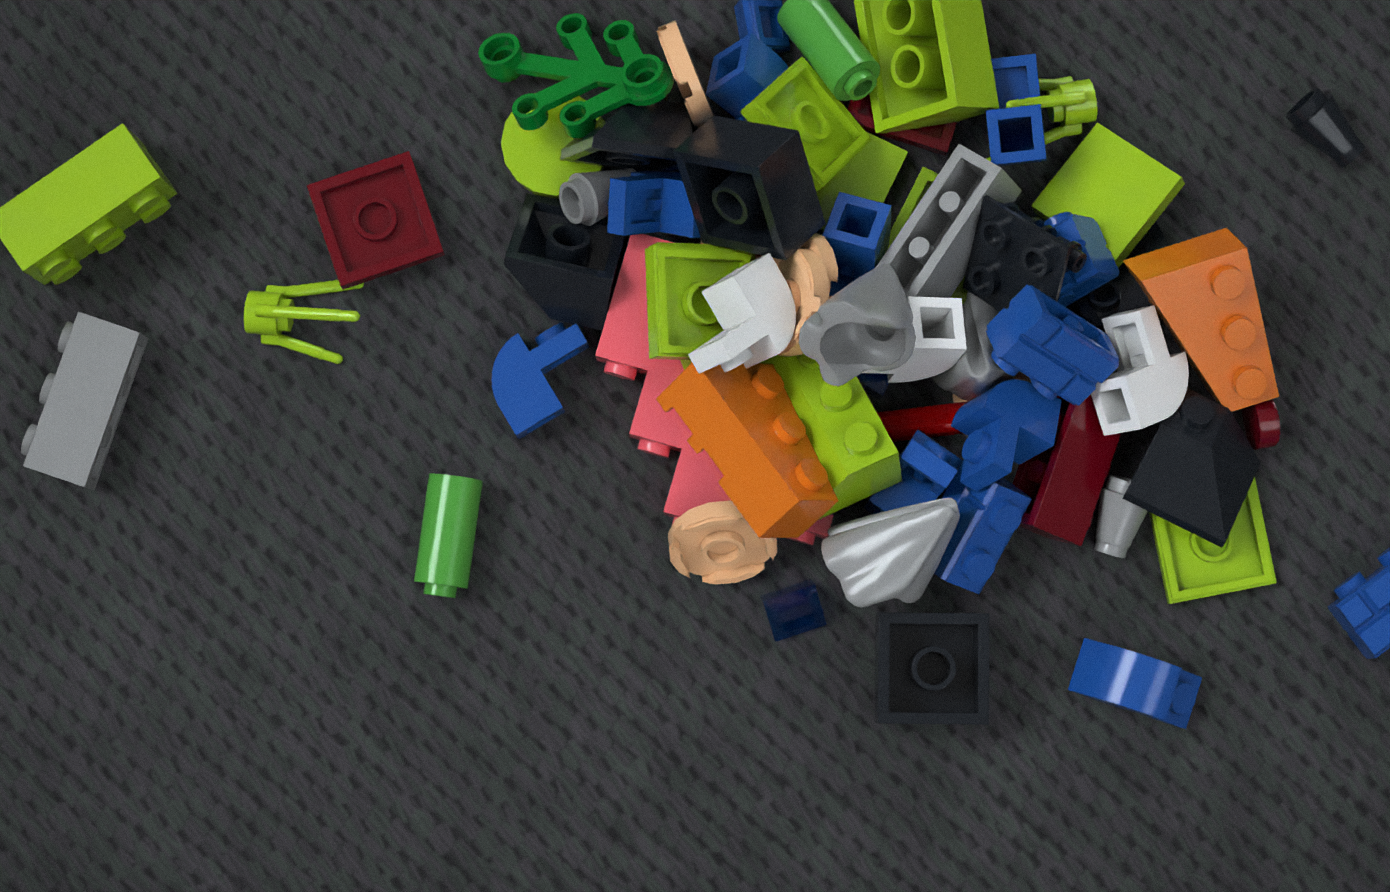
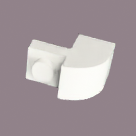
[688,253,796,374]
[862,296,967,383]
[1091,305,1189,436]

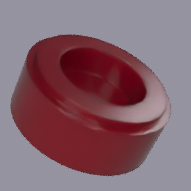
[1242,399,1280,450]

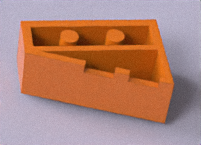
[1123,228,1279,412]
[656,363,838,538]

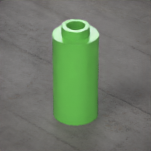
[777,0,880,101]
[414,473,483,598]

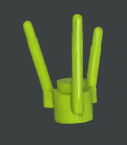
[985,76,1097,162]
[244,280,364,364]

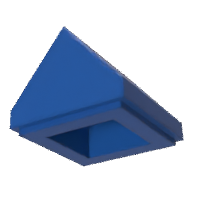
[734,0,790,53]

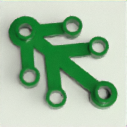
[478,13,674,138]

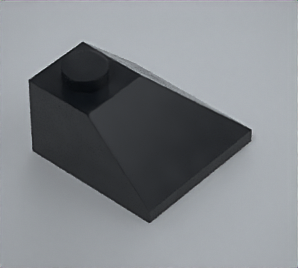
[560,95,693,172]
[504,193,627,330]
[1123,388,1261,548]

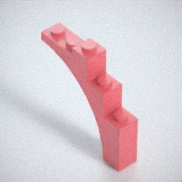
[595,234,834,545]

